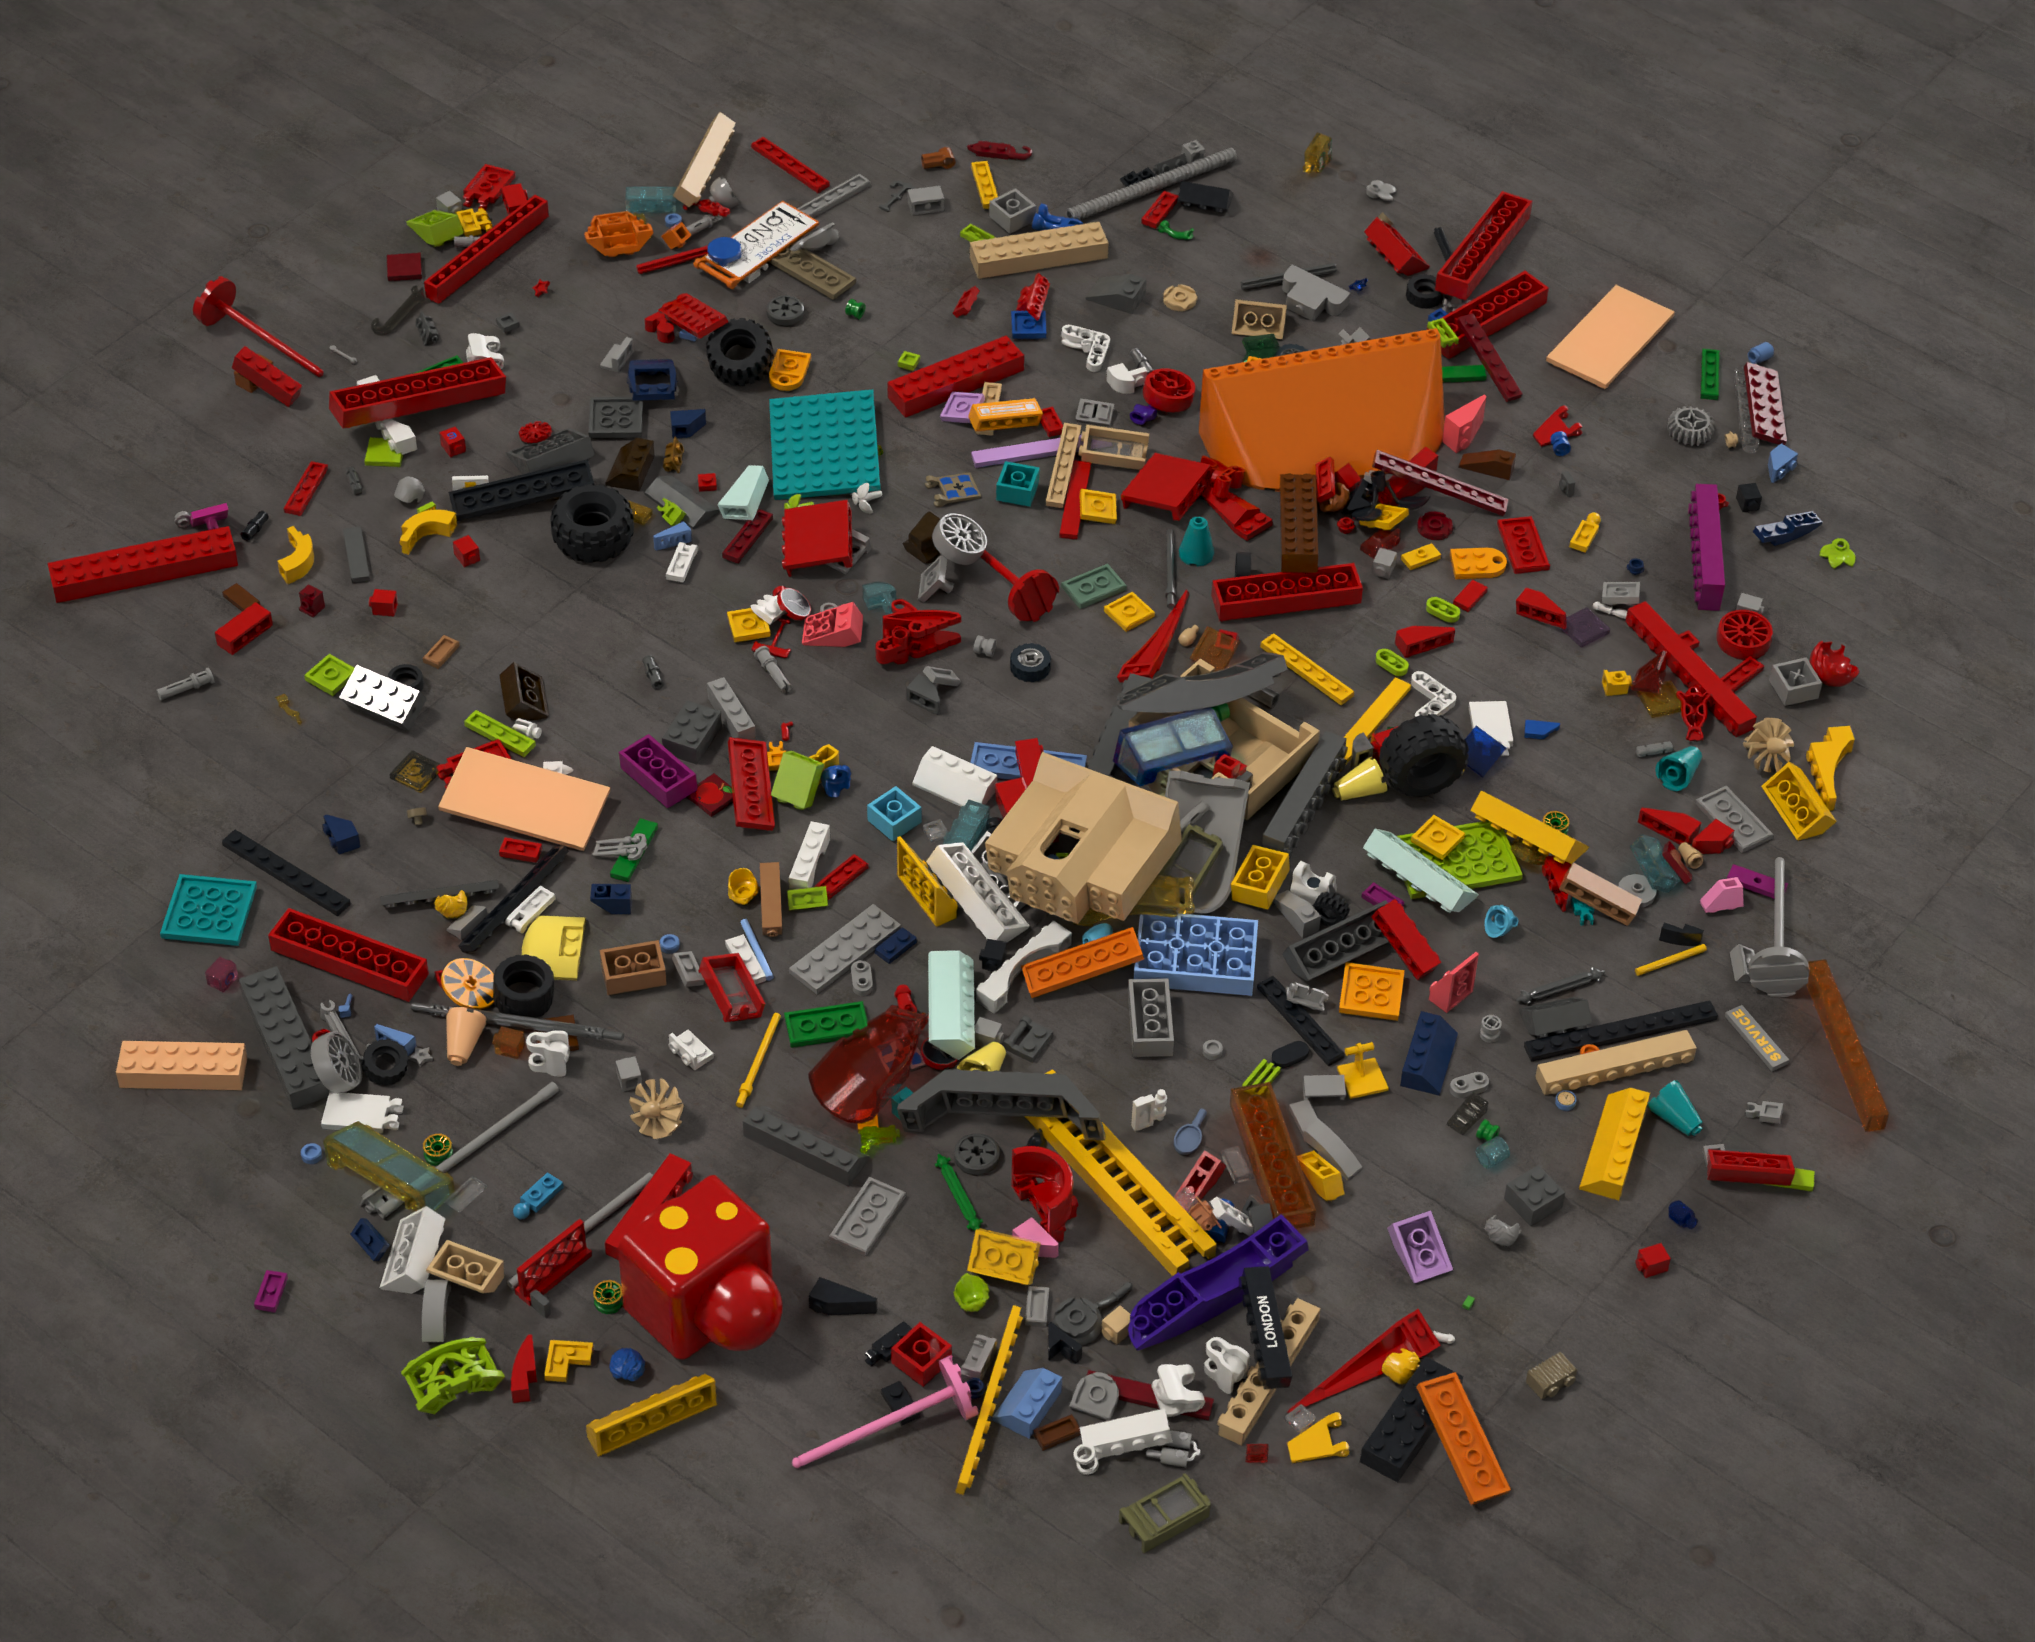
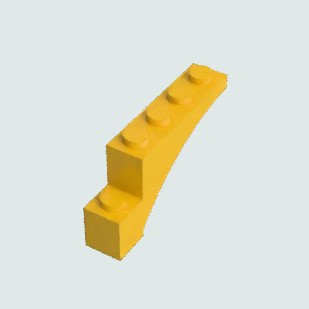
[1806,726,1855,811]

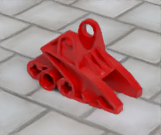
[875,599,961,664]

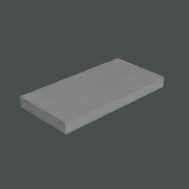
[1695,785,1773,853]
[829,1177,906,1256]

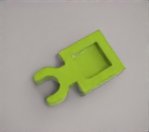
[657,498,686,526]

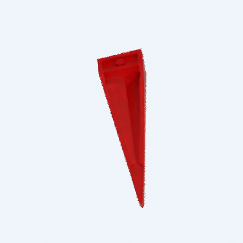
[1200,482,1273,541]
[1117,590,1189,683]
[1287,1309,1441,1413]

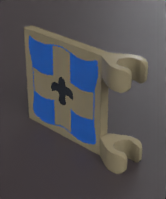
[925,472,981,508]

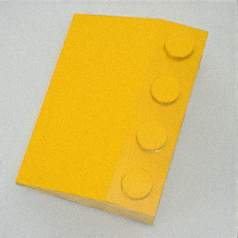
[897,836,958,927]

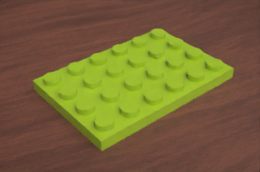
[1397,820,1523,899]

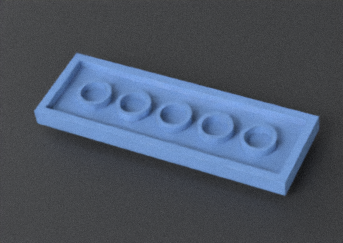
[970,742,1087,780]

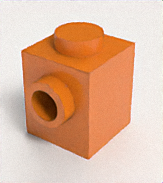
[661,222,692,249]

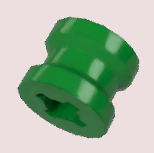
[845,299,866,319]
[1476,1119,1500,1145]

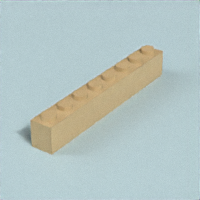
[673,112,736,207]
[1536,1030,1696,1096]

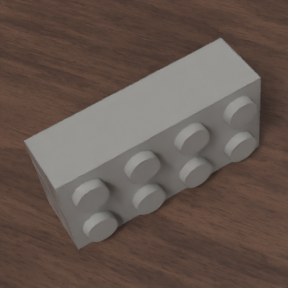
[1128,979,1174,1057]

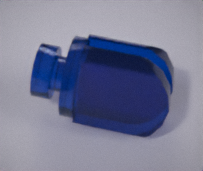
[1668,1201,1698,1229]

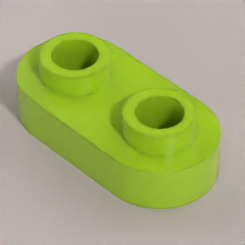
[1426,597,1460,623]
[1375,649,1409,676]

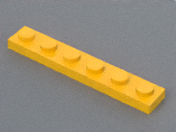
[1260,633,1354,705]

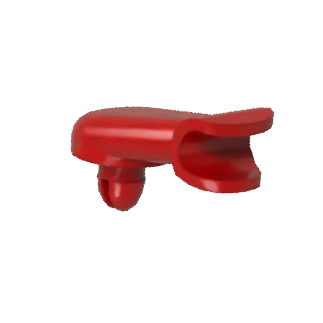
[894,985,917,1019]

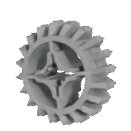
[1667,406,1715,446]

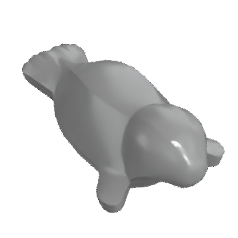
[791,222,839,251]

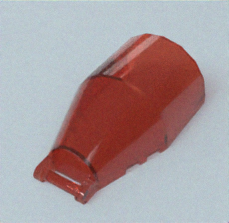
[808,1005,929,1124]

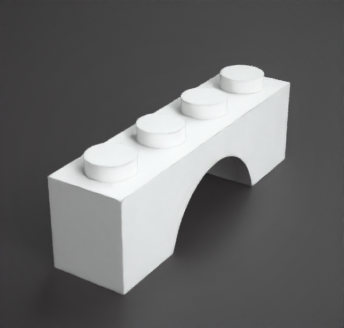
[789,821,830,890]

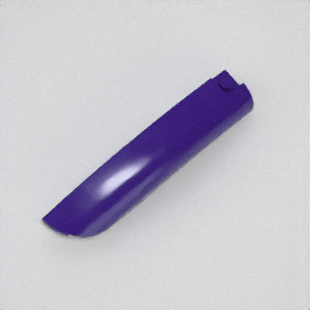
[1128,1214,1309,1351]

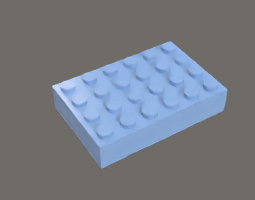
[1134,910,1258,996]

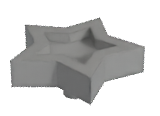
[409,1047,433,1067]

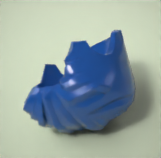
[820,765,851,798]
[610,1348,645,1381]

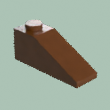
[1458,450,1516,480]

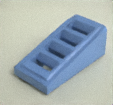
[653,522,692,551]
[374,1024,416,1056]

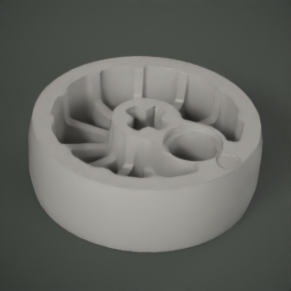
[932,513,987,565]
[311,1031,362,1094]

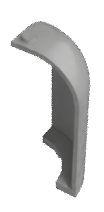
[1152,771,1250,914]

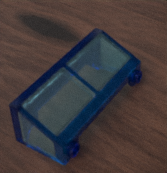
[1113,707,1233,786]

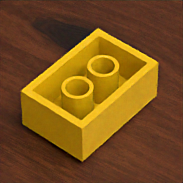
[1231,845,1290,910]

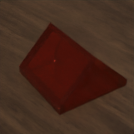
[1630,650,1666,693]

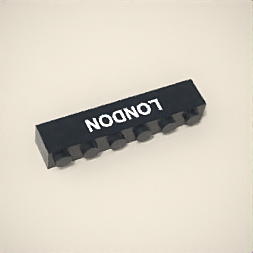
[1239,1266,1292,1389]

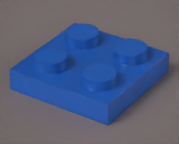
[1011,311,1047,339]

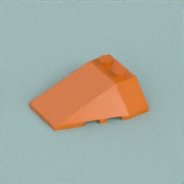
[584,211,653,257]

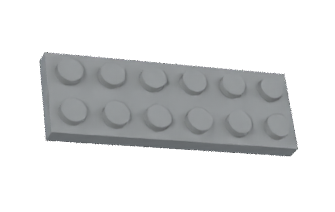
[789,904,901,994]

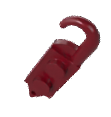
[967,141,1032,160]

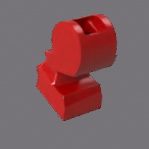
[645,312,675,343]

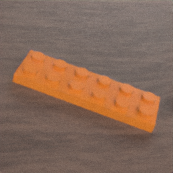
[1021,927,1144,998]
[1416,1372,1511,1505]

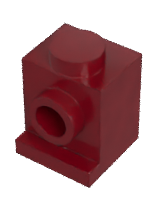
[299,584,325,618]

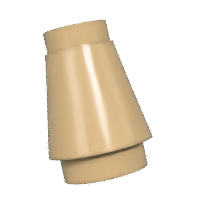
[1678,842,1704,869]

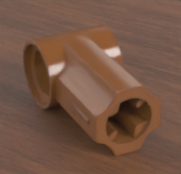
[921,147,956,169]

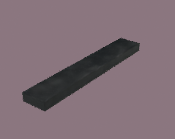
[1257,976,1345,1066]

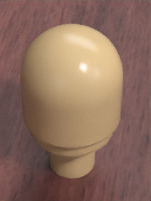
[1178,625,1199,647]

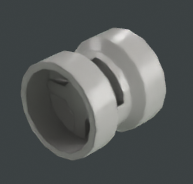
[973,635,997,657]
[1480,1015,1502,1043]

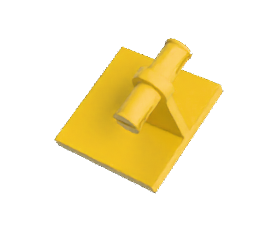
[1337,1042,1389,1099]

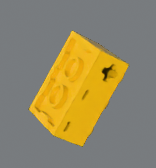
[967,1228,1041,1285]

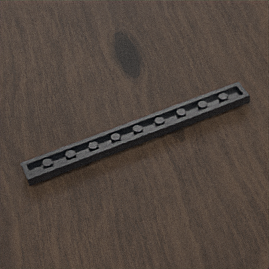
[1524,1000,1718,1062]

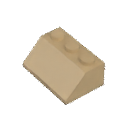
[1232,300,1287,340]
[426,1240,504,1293]

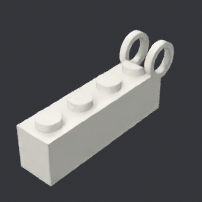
[1074,1409,1172,1475]

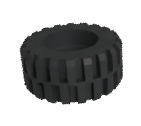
[706,318,774,386]

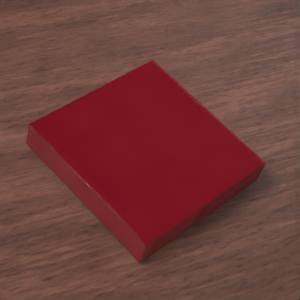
[387,252,422,281]

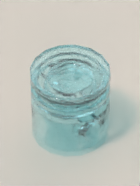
[1475,1136,1510,1169]

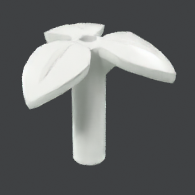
[852,483,882,514]

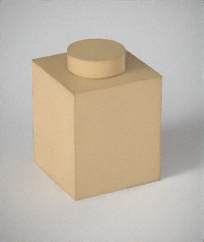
[1101,1306,1130,1345]

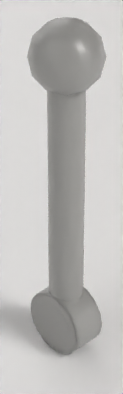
[329,345,357,364]

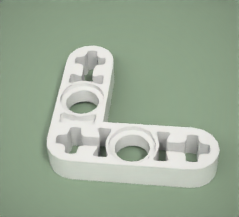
[1061,325,1110,372]
[1411,671,1456,717]

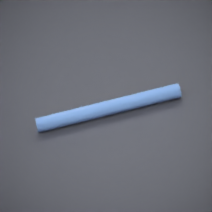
[740,919,774,981]

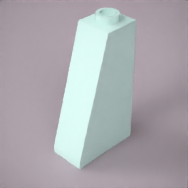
[717,465,769,520]

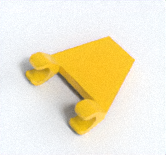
[1287,1412,1349,1463]

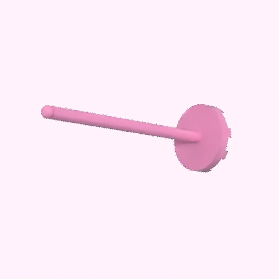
[792,1355,978,1468]

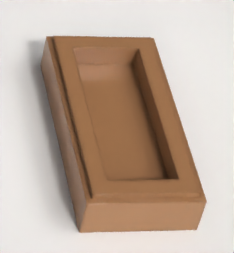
[423,635,460,669]

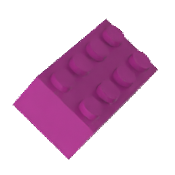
[619,734,698,808]

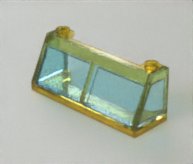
[323,1121,455,1212]

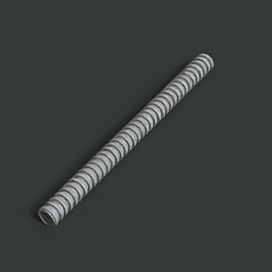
[1067,148,1237,220]

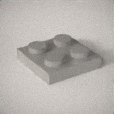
[1602,582,1640,606]

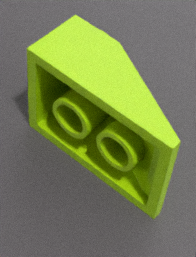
[406,210,464,247]

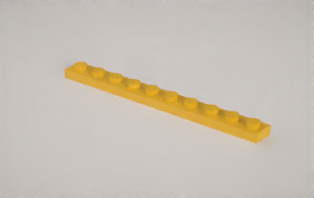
[955,1305,1023,1495]

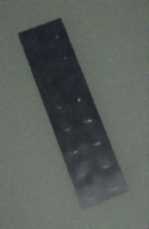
[449,459,595,521]

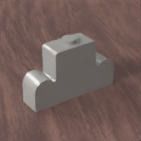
[1282,265,1350,321]

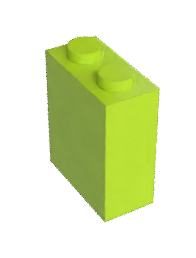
[771,751,824,810]

